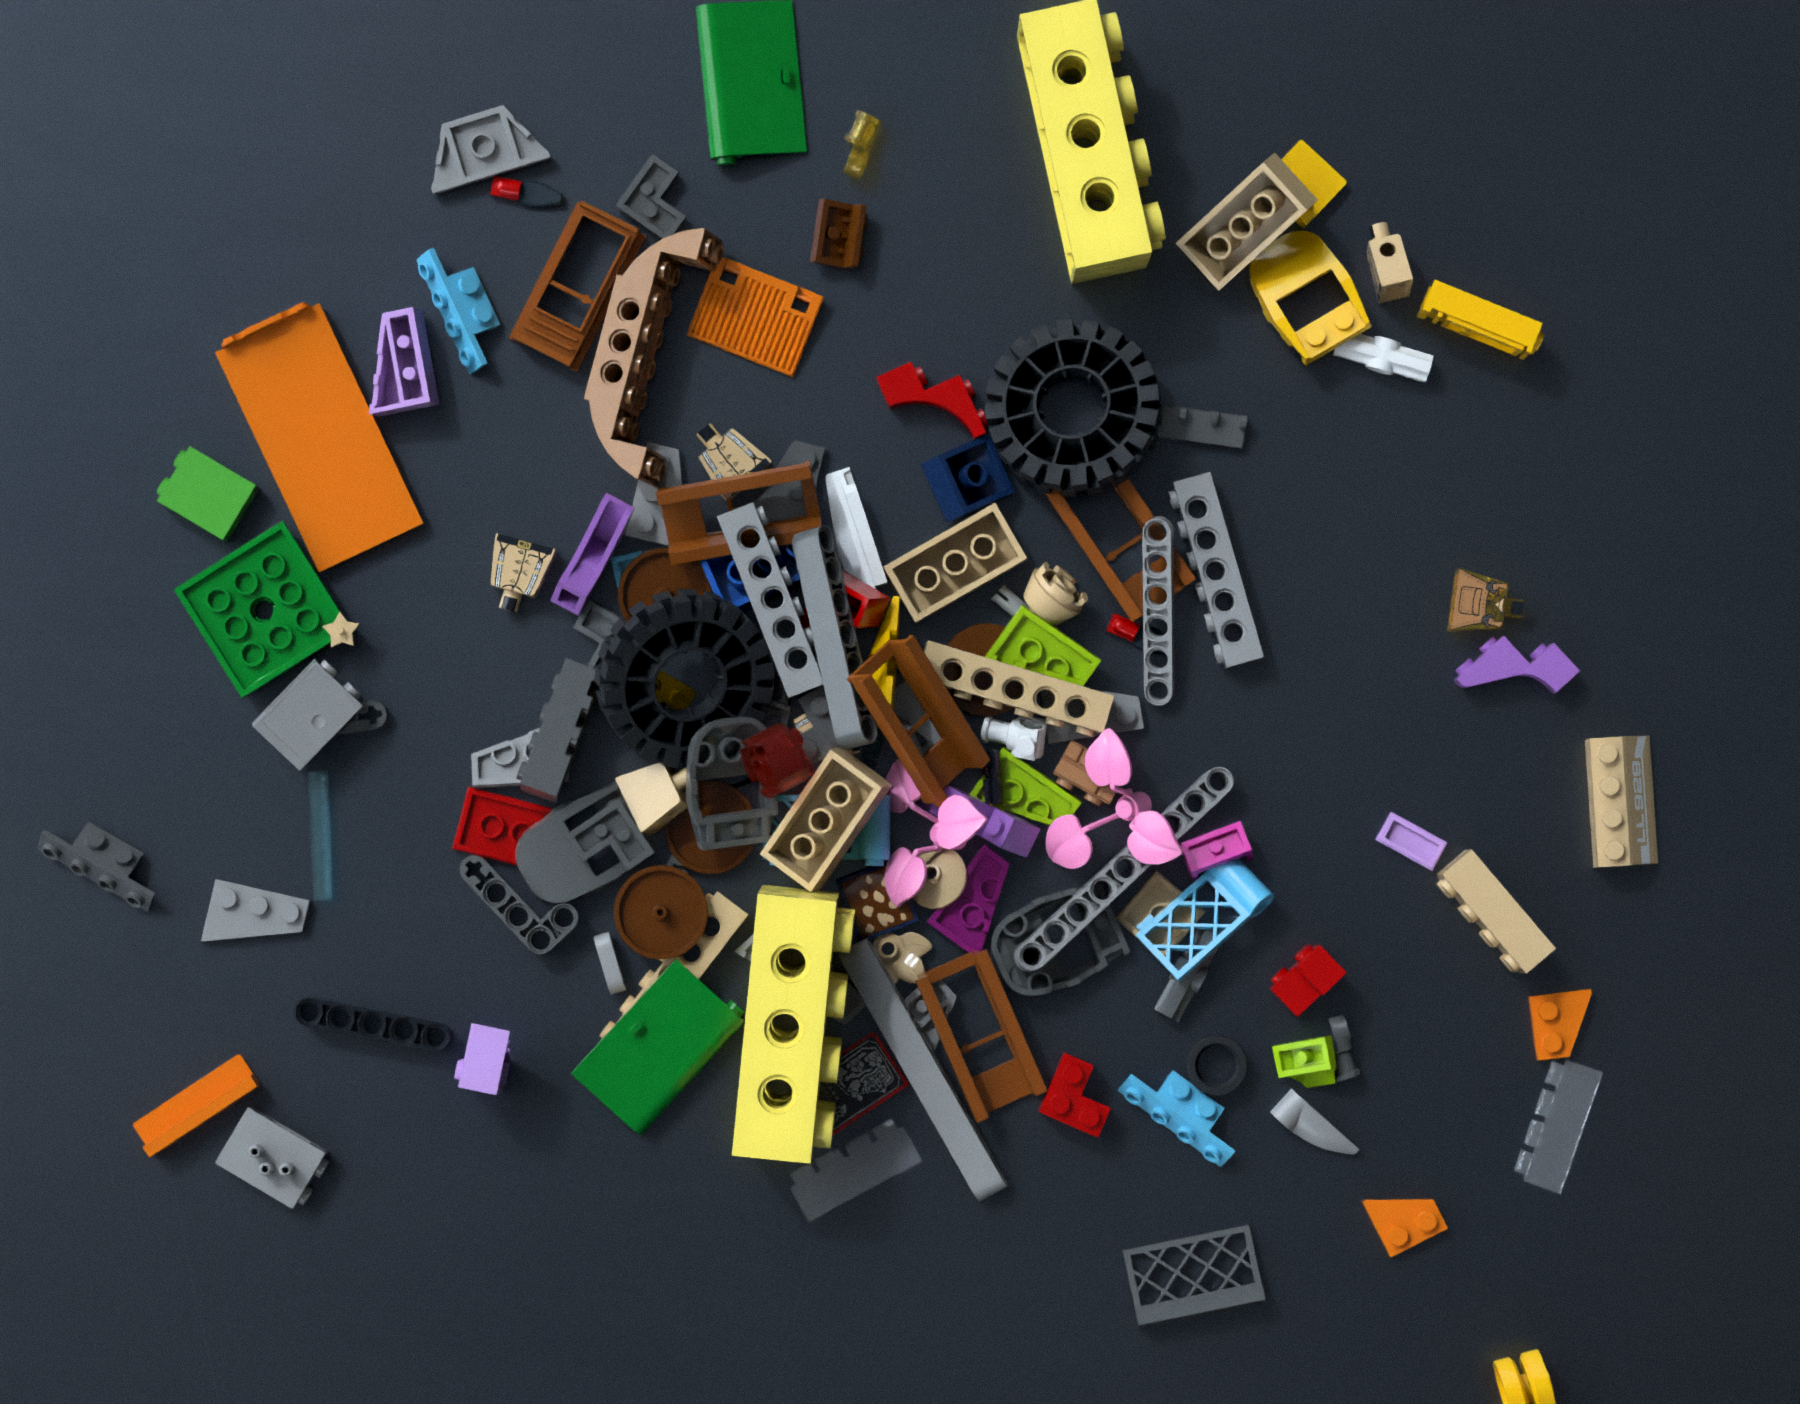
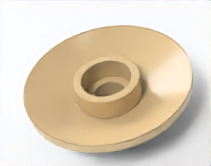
[912,848,967,909]

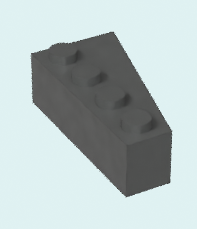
[516,658,600,803]

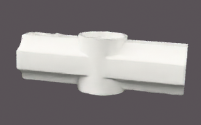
[1333,334,1434,383]

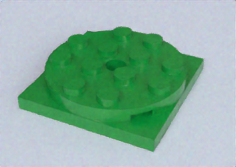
[173,521,341,699]

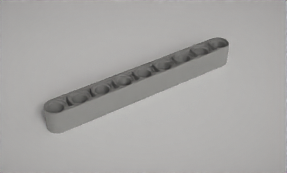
[1014,767,1234,972]
[839,938,1008,1202]

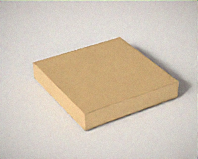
[1116,870,1205,957]

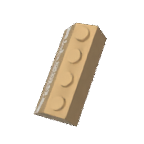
[1585,735,1658,868]

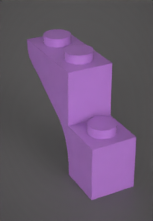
[550,493,635,616]
[1453,636,1580,694]
[917,784,1040,858]

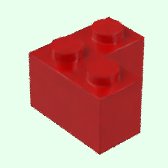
[801,570,890,628]
[1269,944,1347,1017]
[1038,1052,1111,1138]

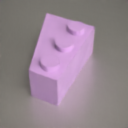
[369,307,440,417]
[454,1023,511,1095]

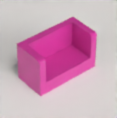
[1180,821,1253,882]

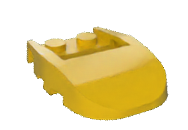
[1249,231,1372,366]

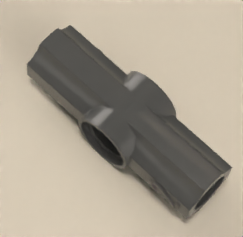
[1154,929,1220,1022]

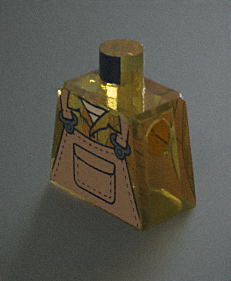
[1447,568,1524,631]

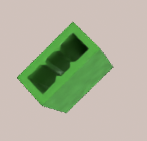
[157,446,260,542]

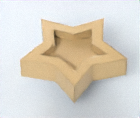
[322,611,360,648]

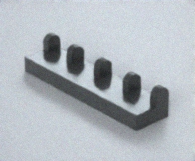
[1157,405,1247,449]

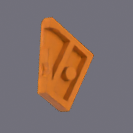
[1528,989,1592,1061]
[1361,1199,1448,1257]

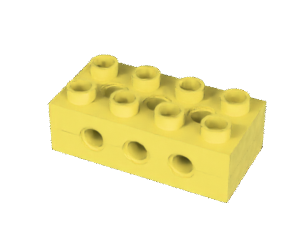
[1017,0,1166,284]
[732,885,855,1164]

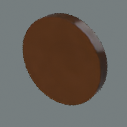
[618,548,711,621]
[943,623,1027,717]
[664,781,754,874]
[614,866,708,959]

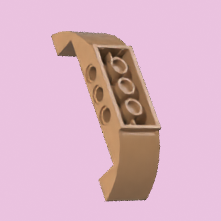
[584,228,724,488]

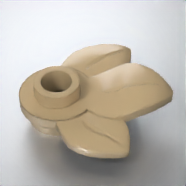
[873,932,932,984]

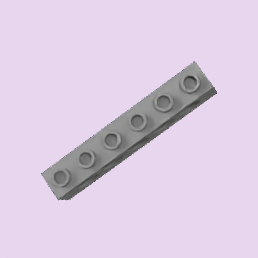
[1168,472,1264,669]
[717,502,823,698]

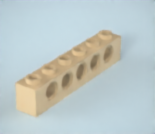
[924,640,1114,738]
[599,891,749,1038]

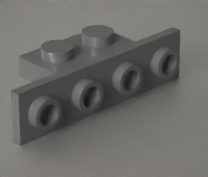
[37,822,155,912]

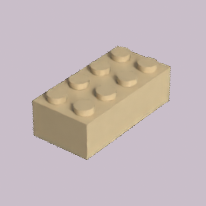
[1176,152,1318,291]
[883,503,1027,625]
[760,747,892,892]
[1436,849,1556,974]

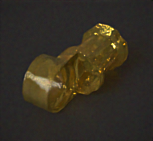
[843,110,883,179]

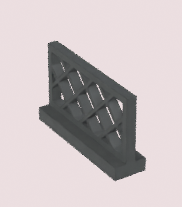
[1123,1225,1266,1328]

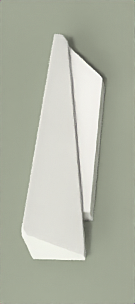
[825,467,887,628]

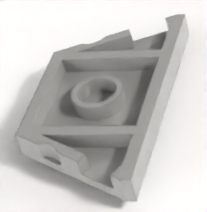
[431,105,551,195]

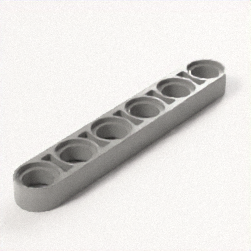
[1142,516,1175,706]

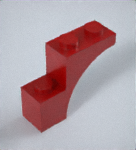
[876,362,988,440]

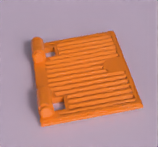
[686,257,824,377]

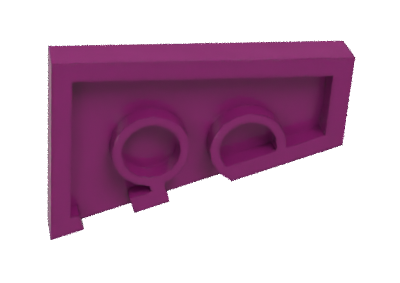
[927,844,1010,953]

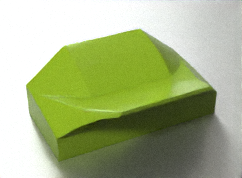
[1272,1035,1336,1088]

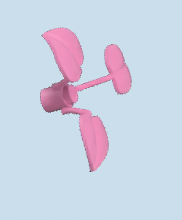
[1045,728,1184,869]
[884,759,988,907]

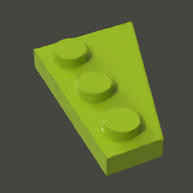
[985,604,1101,686]
[970,746,1082,825]

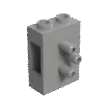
[252,658,363,771]
[215,1106,330,1209]

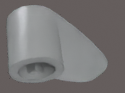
[1270,1088,1360,1155]

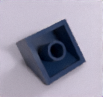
[921,433,1015,522]

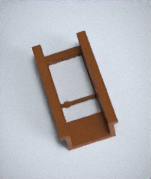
[509,200,646,373]
[656,461,822,565]
[1046,479,1196,622]
[846,635,990,807]
[915,949,1047,1123]

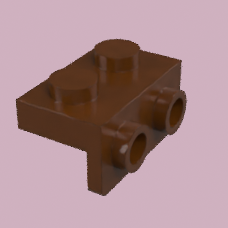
[810,199,868,269]

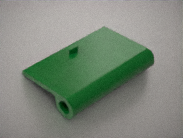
[696,0,807,166]
[571,959,745,1136]

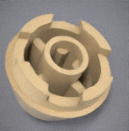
[1023,562,1088,626]

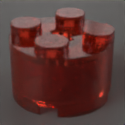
[740,723,814,798]

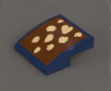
[835,860,920,942]

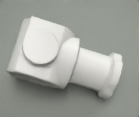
[980,716,1047,761]

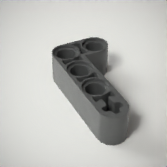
[460,855,580,954]

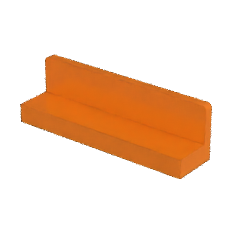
[133,1054,261,1158]

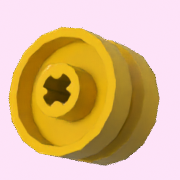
[1493,1349,1556,1404]

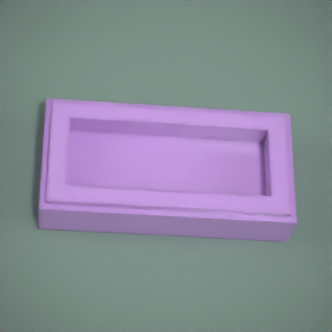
[1375,812,1447,871]

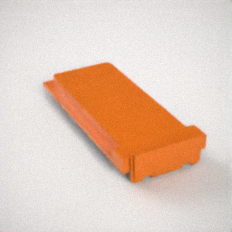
[215,302,424,573]

